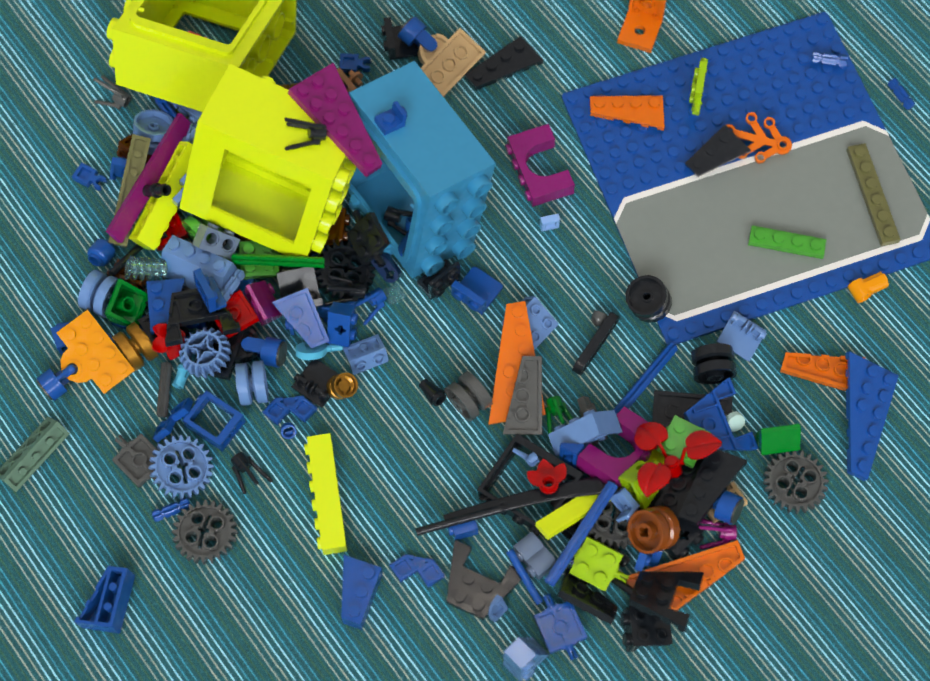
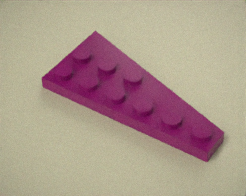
[288,63,383,177]

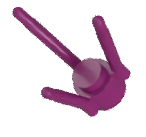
[699,519,737,549]

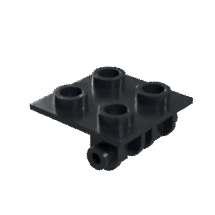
[291,359,338,408]

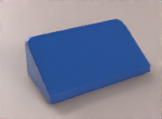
[559,443,585,471]

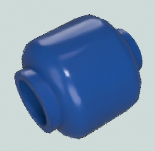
[87,239,116,267]

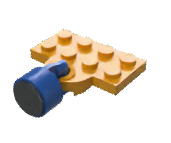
[36,309,135,401]

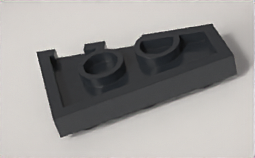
[557,567,618,624]

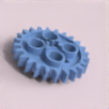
[148,435,214,500]

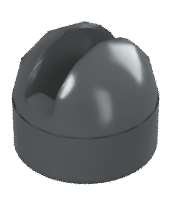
[591,310,607,326]

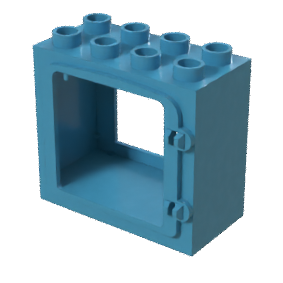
[347,61,496,279]

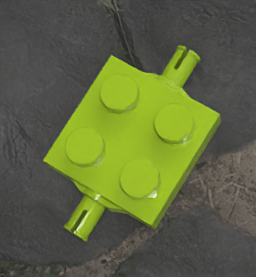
[689,58,708,115]
[569,536,629,591]

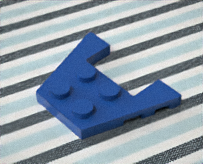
[683,377,759,451]

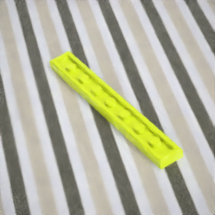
[535,449,665,540]

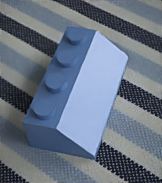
[159,235,237,291]

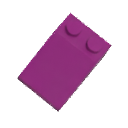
[244,280,282,326]

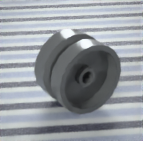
[444,371,493,422]

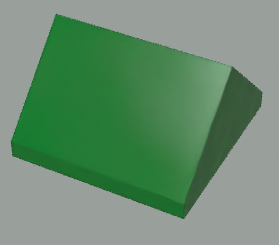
[104,279,148,327]
[754,424,801,455]

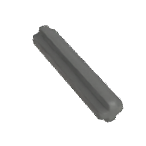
[156,362,172,418]

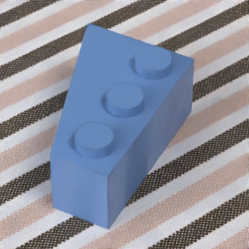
[548,409,622,456]
[503,637,550,681]

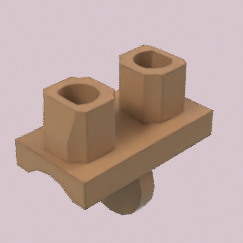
[337,67,363,92]

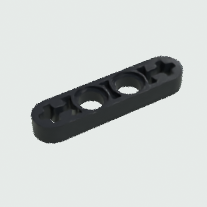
[572,312,620,376]

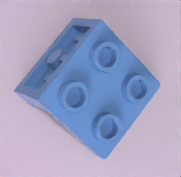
[501,296,558,350]

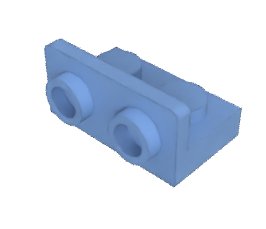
[343,334,389,375]

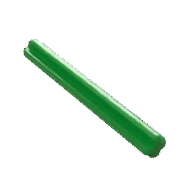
[231,253,325,268]

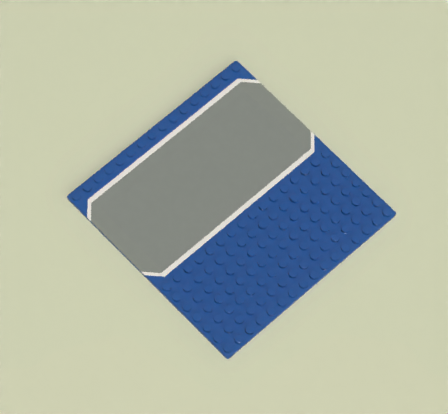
[562,12,930,345]

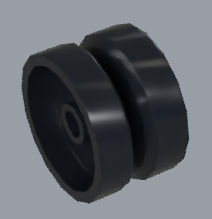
[625,275,672,323]
[691,343,737,384]

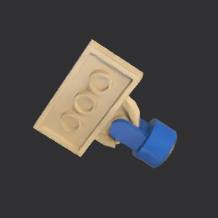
[397,16,486,97]

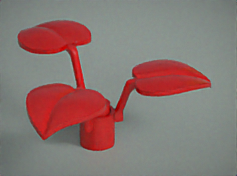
[634,422,722,498]

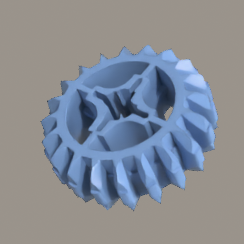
[179,327,232,378]

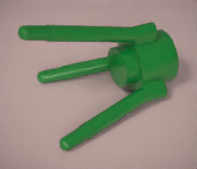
[545,396,573,441]

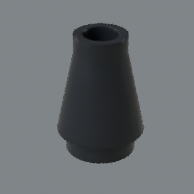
[419,379,446,406]

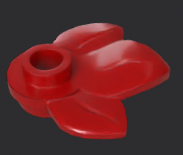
[151,323,186,360]
[527,459,567,494]

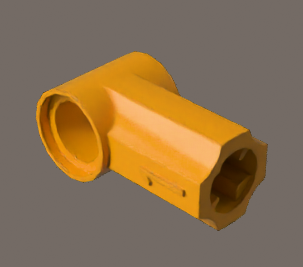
[847,272,889,303]

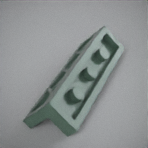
[0,417,70,492]

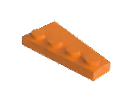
[590,96,665,131]
[780,352,866,391]

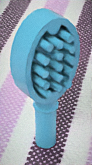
[295,342,344,360]

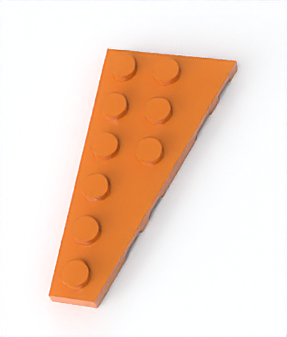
[488,301,546,425]
[625,540,745,611]

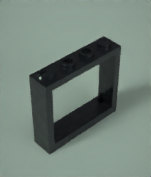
[477,434,584,537]

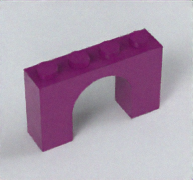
[505,124,575,207]
[576,406,658,491]

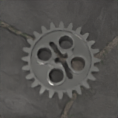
[763,451,829,514]
[172,500,238,565]
[580,501,642,550]

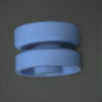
[132,109,173,155]
[78,270,118,318]
[235,360,269,406]

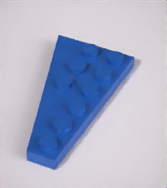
[845,351,899,481]

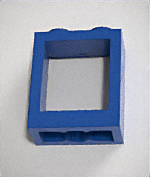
[182,390,246,452]

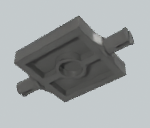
[112,433,168,488]

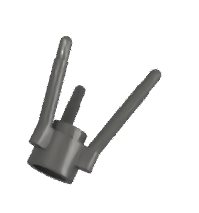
[93,76,131,110]

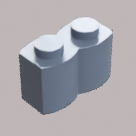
[513,532,557,580]

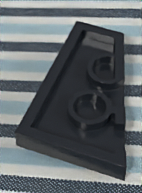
[685,125,751,177]

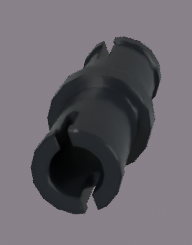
[142,183,171,198]

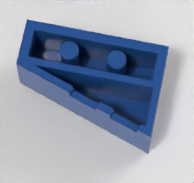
[341,555,383,630]
[74,566,135,634]

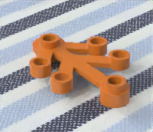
[726,112,792,164]

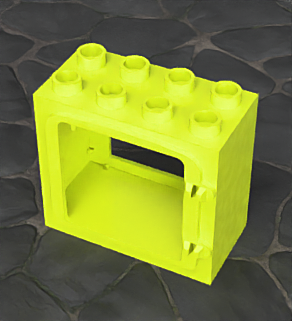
[107,0,297,112]
[179,64,356,257]

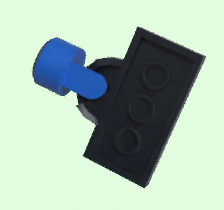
[195,320,287,380]
[646,458,744,525]

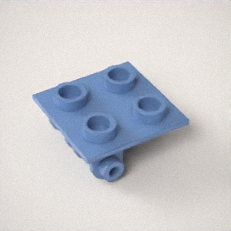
[716,311,767,362]

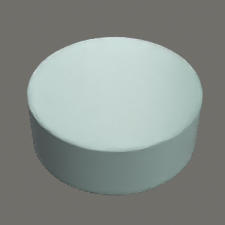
[726,411,745,432]

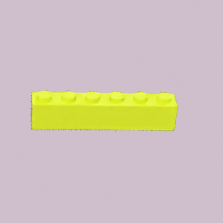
[128,141,193,250]
[304,433,347,555]

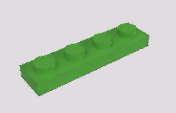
[748,225,826,259]

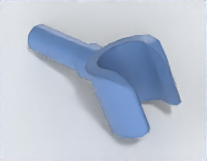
[512,448,539,467]

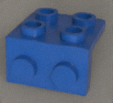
[451,267,503,315]

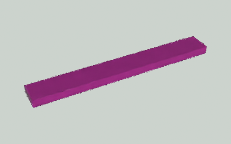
[105,113,191,243]

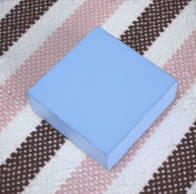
[540,214,560,231]

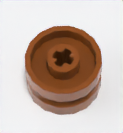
[627,505,680,554]

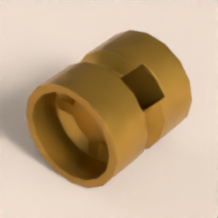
[326,373,358,400]

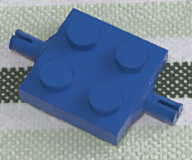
[534,594,588,661]

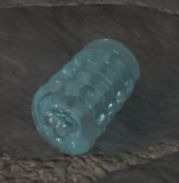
[124,256,168,281]

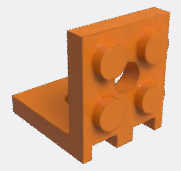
[617,0,667,53]

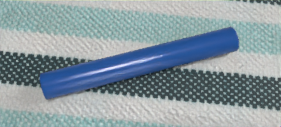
[506,549,543,605]

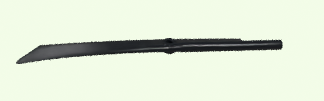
[415,476,606,536]

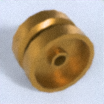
[112,321,159,371]

